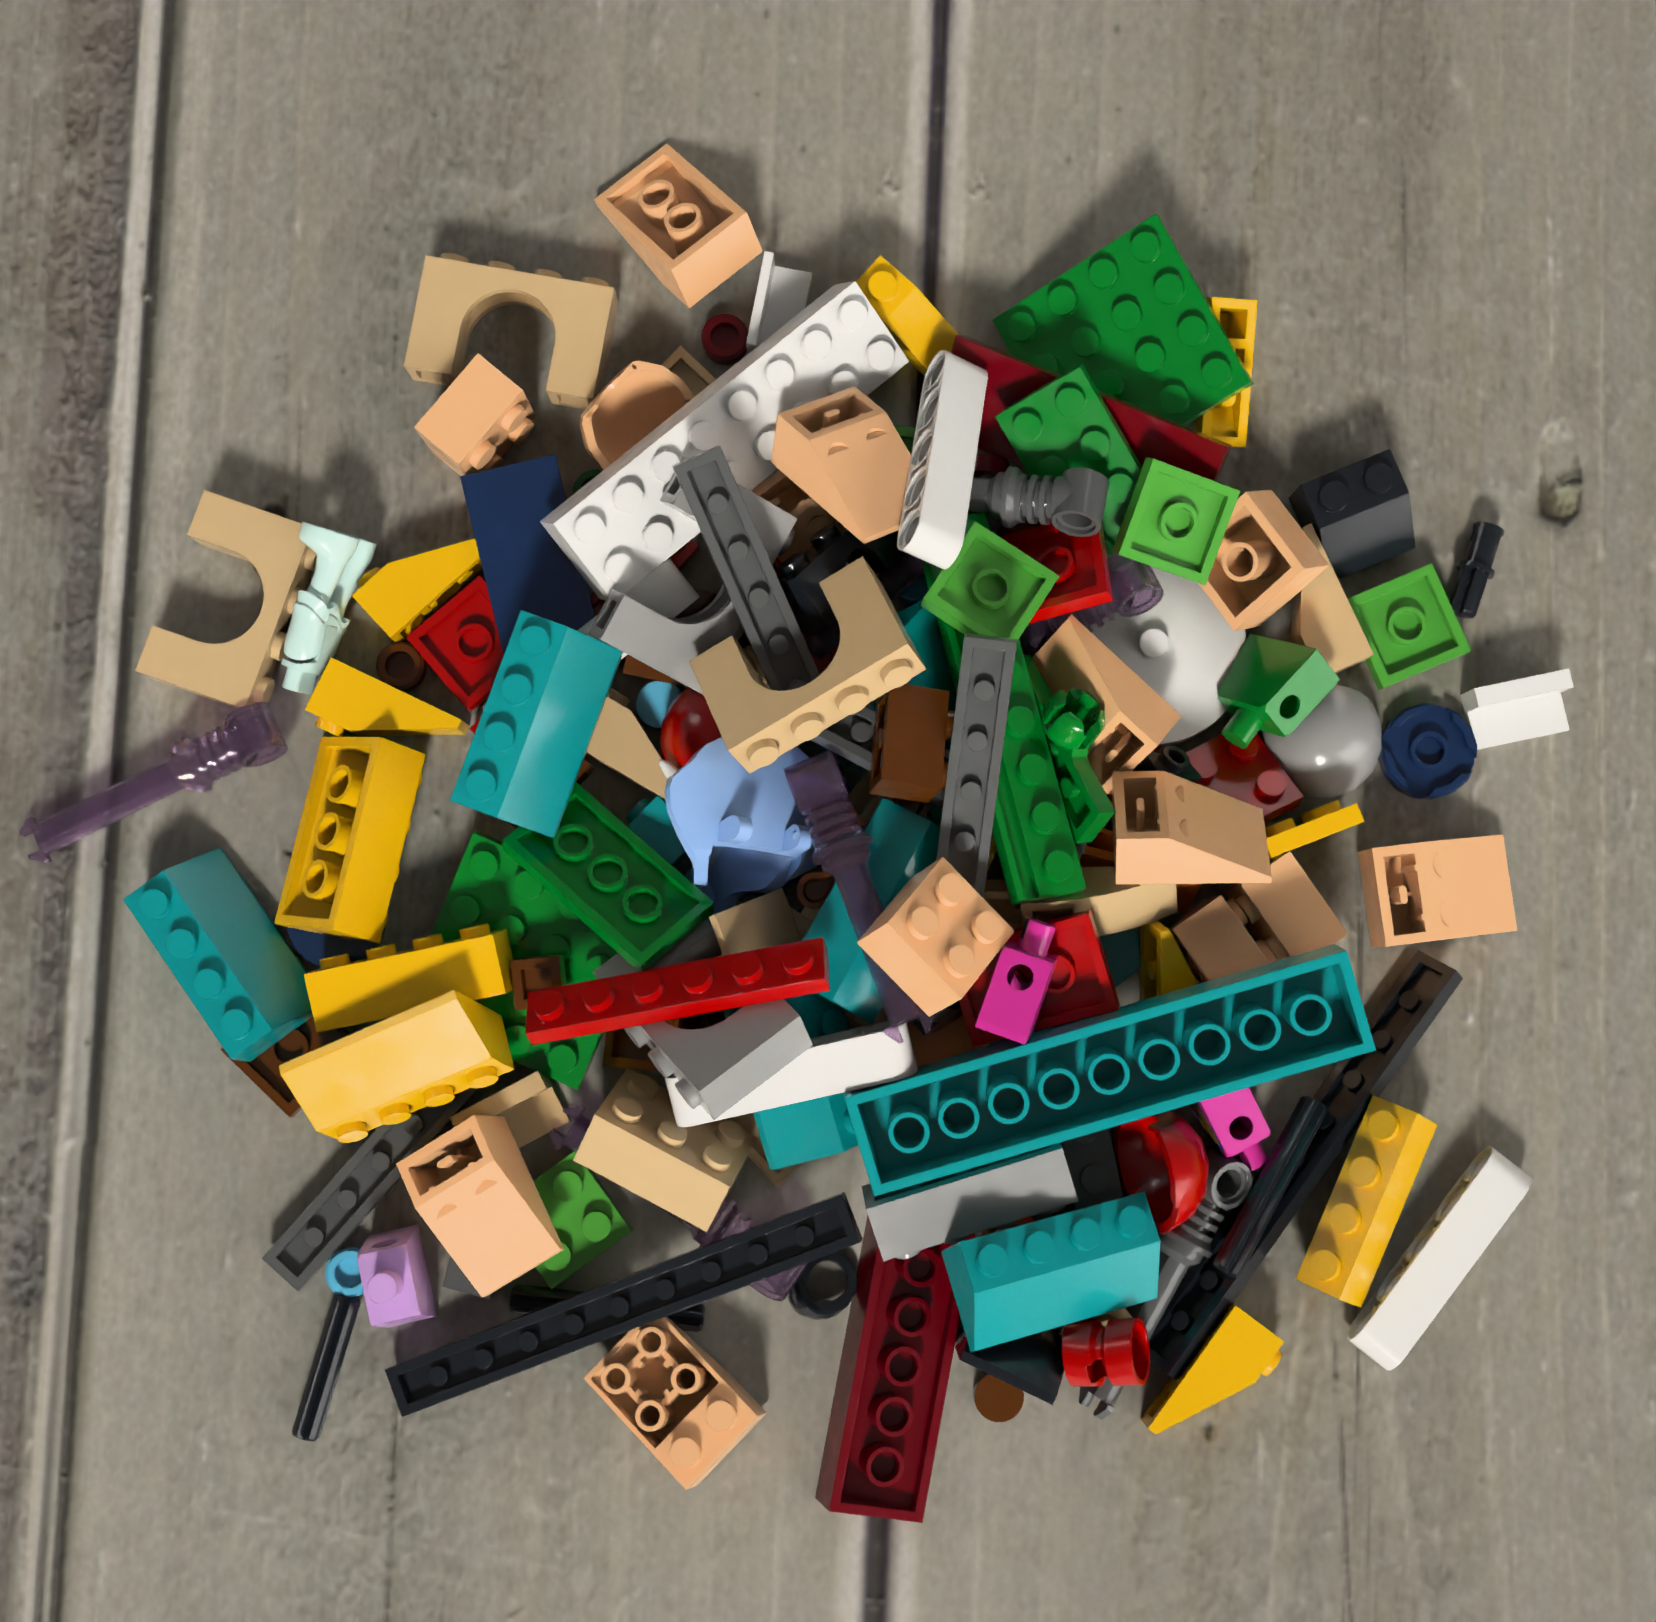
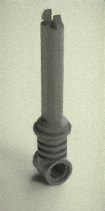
[968,466,1110,537]
[1079,1145,1252,1419]

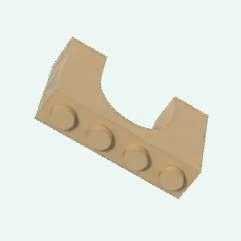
[404,253,619,409]
[135,490,317,715]
[689,556,926,774]

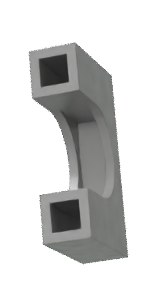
[589,456,798,695]
[593,919,813,1120]

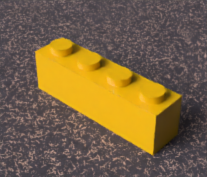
[304,923,513,1033]
[1296,1095,1437,1308]

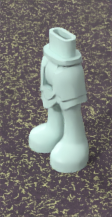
[281,521,377,694]

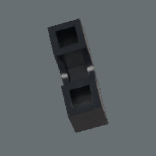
[778,522,907,634]

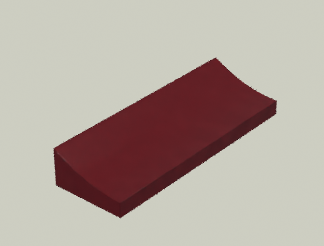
[951,335,1232,481]
[815,1215,975,1523]

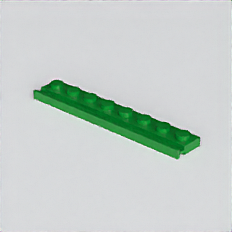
[922,513,1086,905]

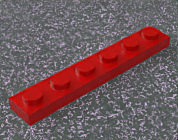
[525,937,830,1045]

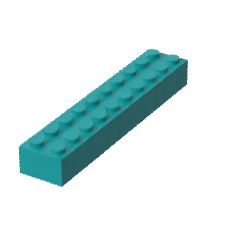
[844,944,1376,1197]

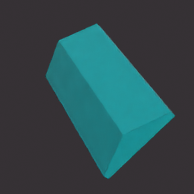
[802,798,940,1024]

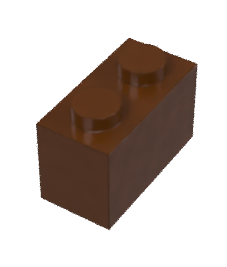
[869,684,954,803]

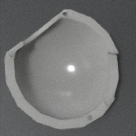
[1258,684,1382,798]

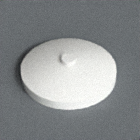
[1055,561,1246,747]

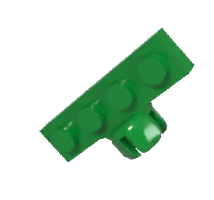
[1024,655,1116,844]

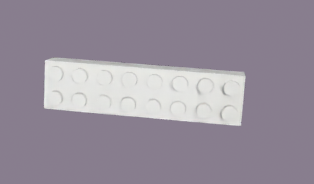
[540,281,909,600]

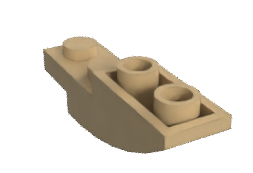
[984,866,1177,936]

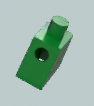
[1217,634,1340,749]

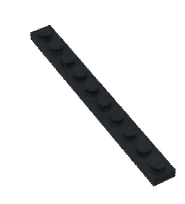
[1149,950,1463,1380]
[385,1192,863,1417]

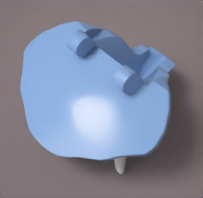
[659,737,837,924]

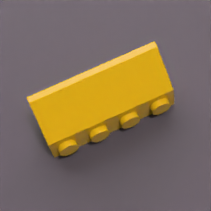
[274,737,426,943]
[279,990,515,1143]

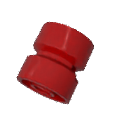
[1062,1317,1150,1387]

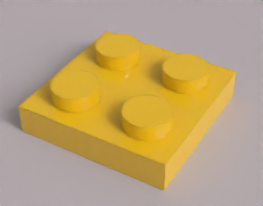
[1265,799,1365,858]

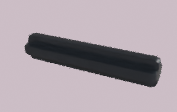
[292,1294,360,1441]

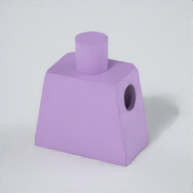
[357,1224,437,1328]

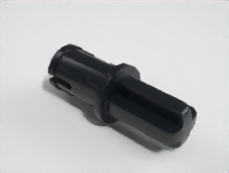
[1450,521,1504,619]

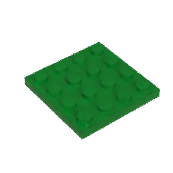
[992,213,1254,426]
[431,831,618,1090]

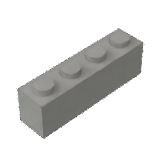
[861,1143,1078,1262]

